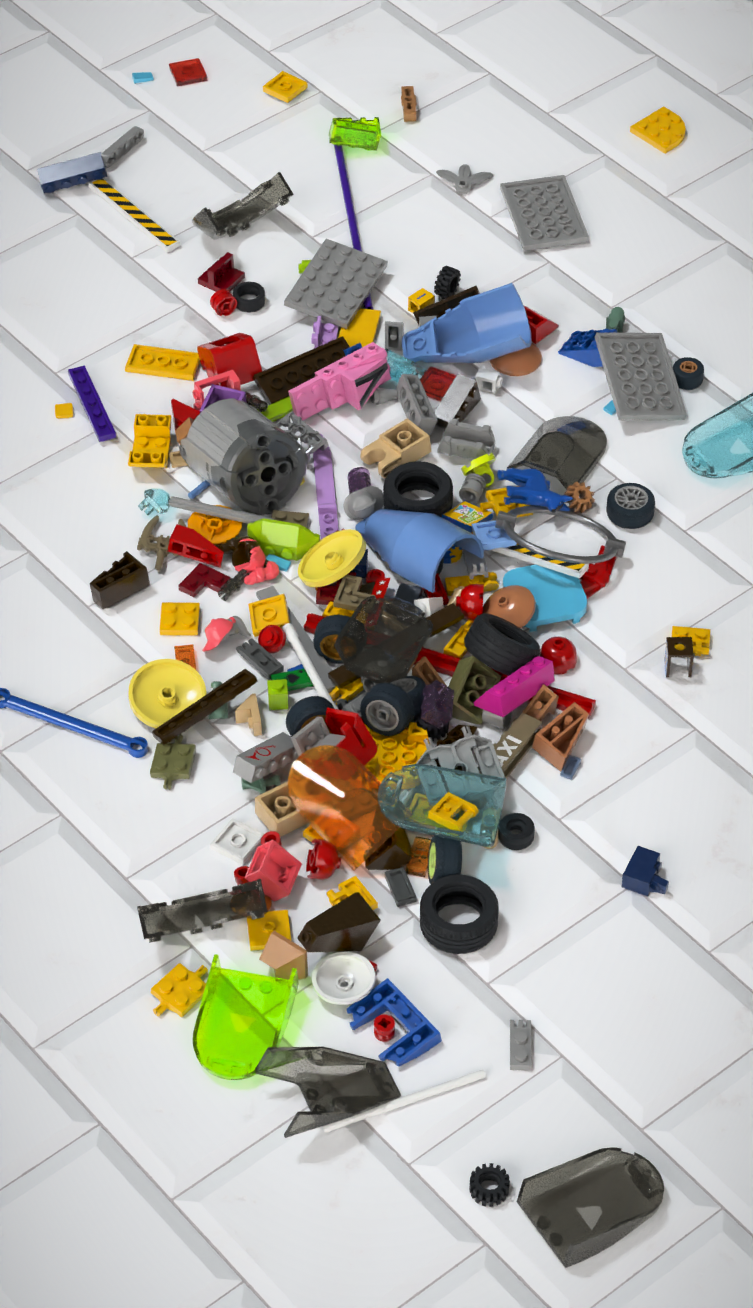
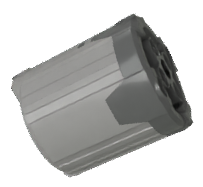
[179,398,308,515]

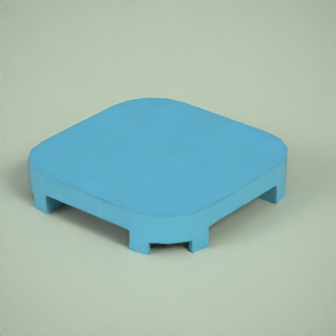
[502,564,587,632]

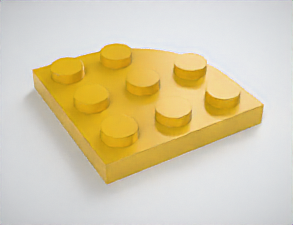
[630,106,685,154]

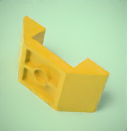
[128,414,171,468]

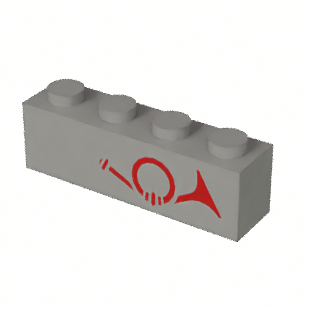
[233,732,299,783]

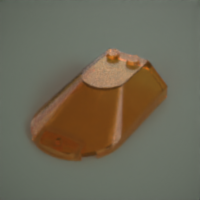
[288,745,413,871]

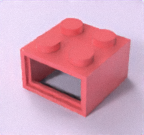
[245,840,302,902]

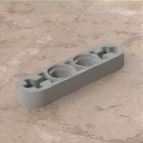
[101,126,144,168]

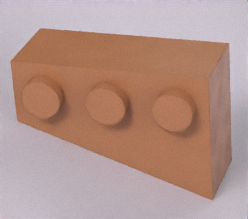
[532,702,589,772]

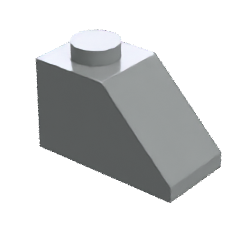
[385,321,404,351]

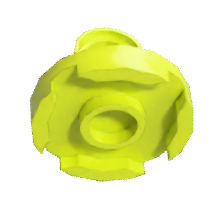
[461,453,496,488]

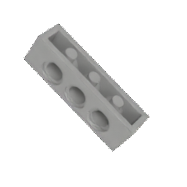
[396,374,438,436]

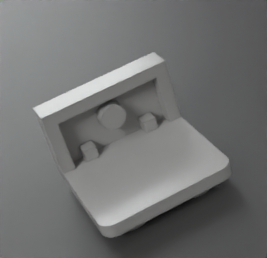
[291,716,345,762]

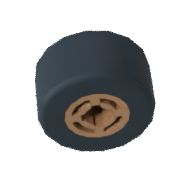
[673,357,704,390]

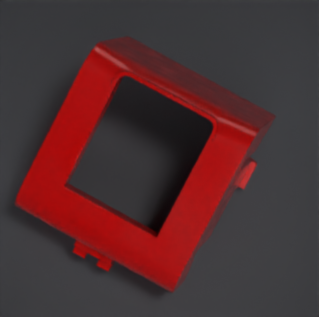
[197,332,262,387]
[302,707,377,782]

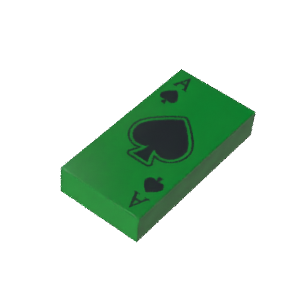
[271,669,313,691]

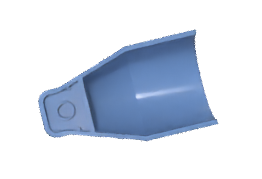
[402,283,532,363]
[355,509,484,593]

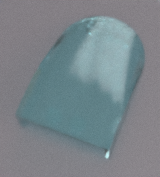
[682,393,753,478]

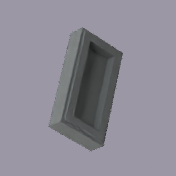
[384,867,417,907]

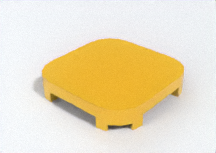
[350,722,429,791]

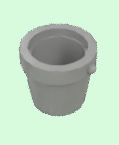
[482,709,512,731]

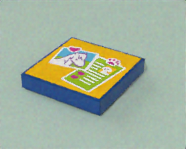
[442,500,494,533]

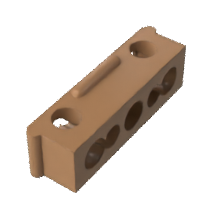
[401,86,417,122]

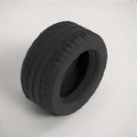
[383,461,453,518]
[464,613,540,676]
[420,874,499,954]

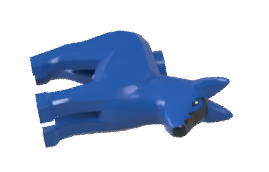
[497,468,573,513]

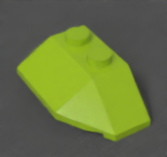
[247,518,320,561]

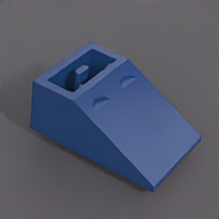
[558,329,618,367]

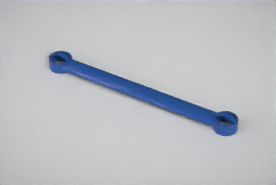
[0,688,148,758]

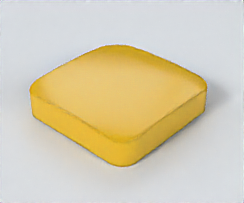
[55,403,73,419]

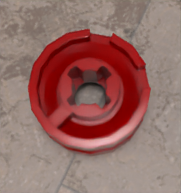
[210,289,237,316]

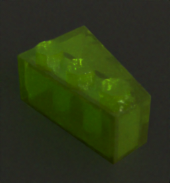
[328,117,381,151]

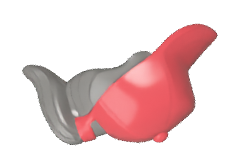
[202,616,251,652]

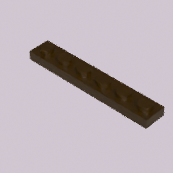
[152,669,258,745]

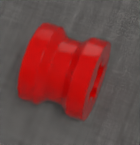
[374,1014,395,1042]

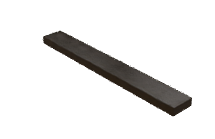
[328,603,464,689]

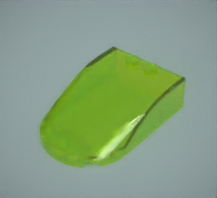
[192,954,299,1080]

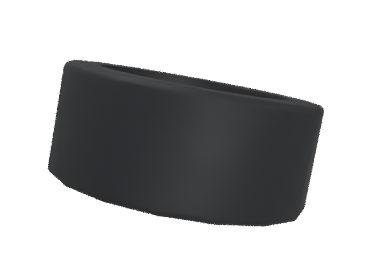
[233,281,265,313]

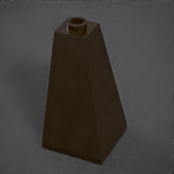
[297,892,381,952]

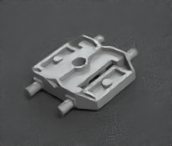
[415,726,506,820]

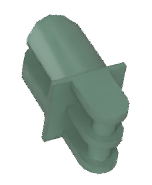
[606,307,625,333]

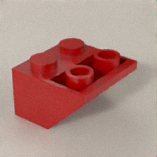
[524,306,559,344]

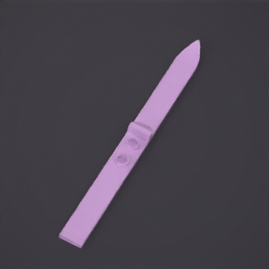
[313,433,339,586]

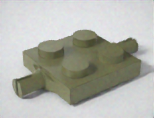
[150,734,197,790]

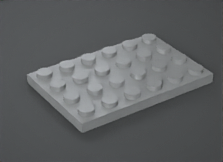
[500,175,589,251]
[284,238,388,329]
[595,333,687,420]

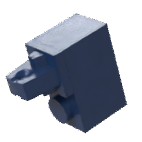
[621,846,669,896]

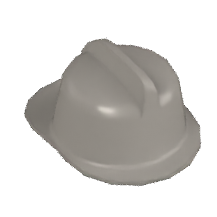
[343,486,384,520]

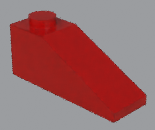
[168,524,224,568]

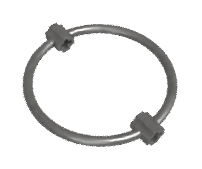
[495,506,626,564]

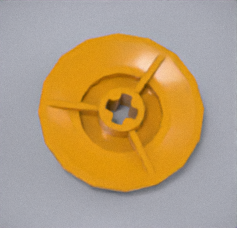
[188,505,242,545]

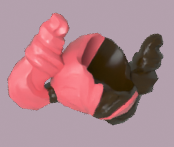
[218,536,279,585]

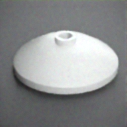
[312,952,375,1005]

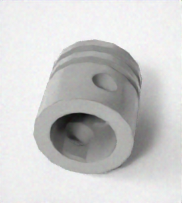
[459,473,486,504]

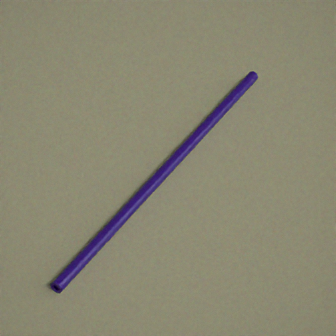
[333,136,373,310]

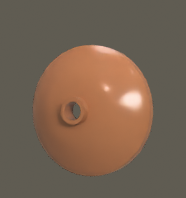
[490,343,542,376]
[483,585,536,628]

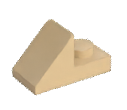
[235,693,262,736]

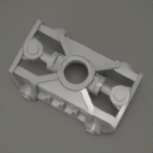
[276,411,329,462]
[437,418,495,459]

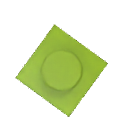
[267,679,288,710]

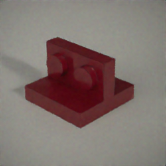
[198,252,245,292]

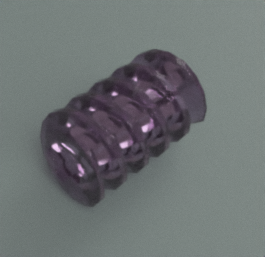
[347,467,371,494]

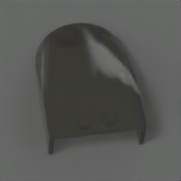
[516,1147,664,1268]

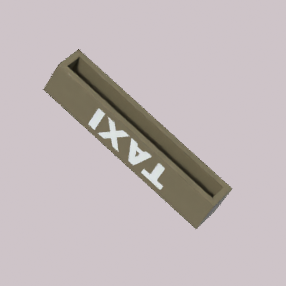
[469,713,542,811]

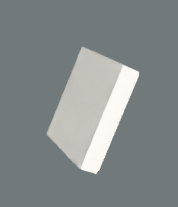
[210,818,264,865]

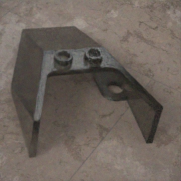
[254,1046,401,1138]

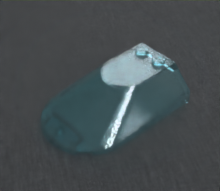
[378,764,507,848]

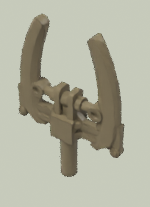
[137,515,186,570]

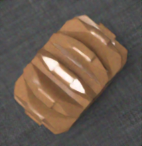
[564,482,595,513]

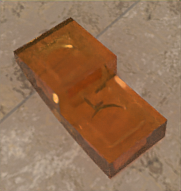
[405,836,432,878]

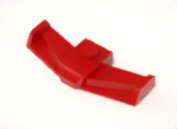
[579,545,617,599]

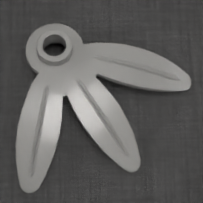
[436,164,493,195]

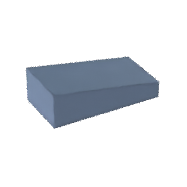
[560,755,581,780]

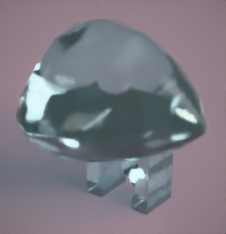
[138,488,171,516]

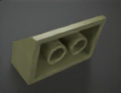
[440,655,501,725]

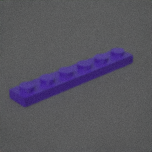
[68,365,116,442]

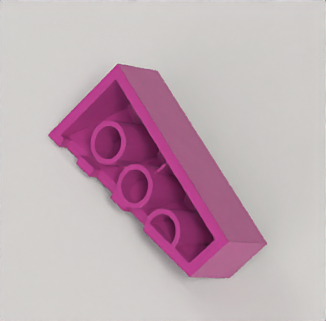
[474,656,555,717]

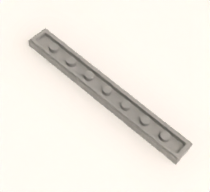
[256,586,336,693]

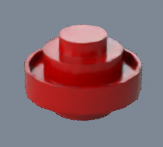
[258,625,286,653]

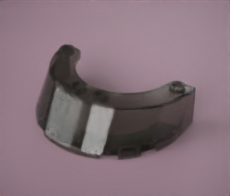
[192,172,294,240]
[137,879,268,943]

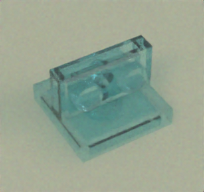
[385,348,427,383]

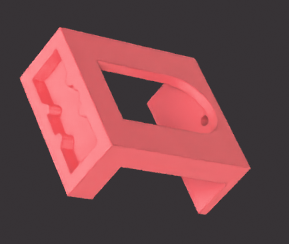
[192,370,241,411]

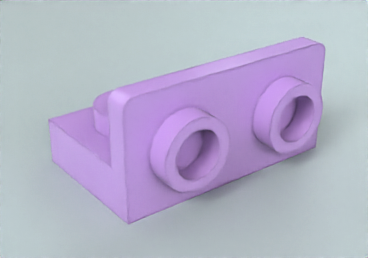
[311,316,339,348]

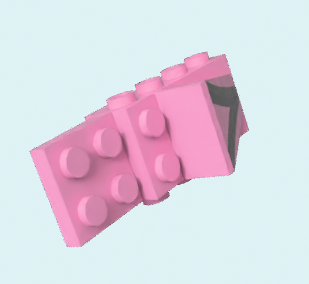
[288,342,391,420]

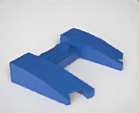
[346,978,442,1067]

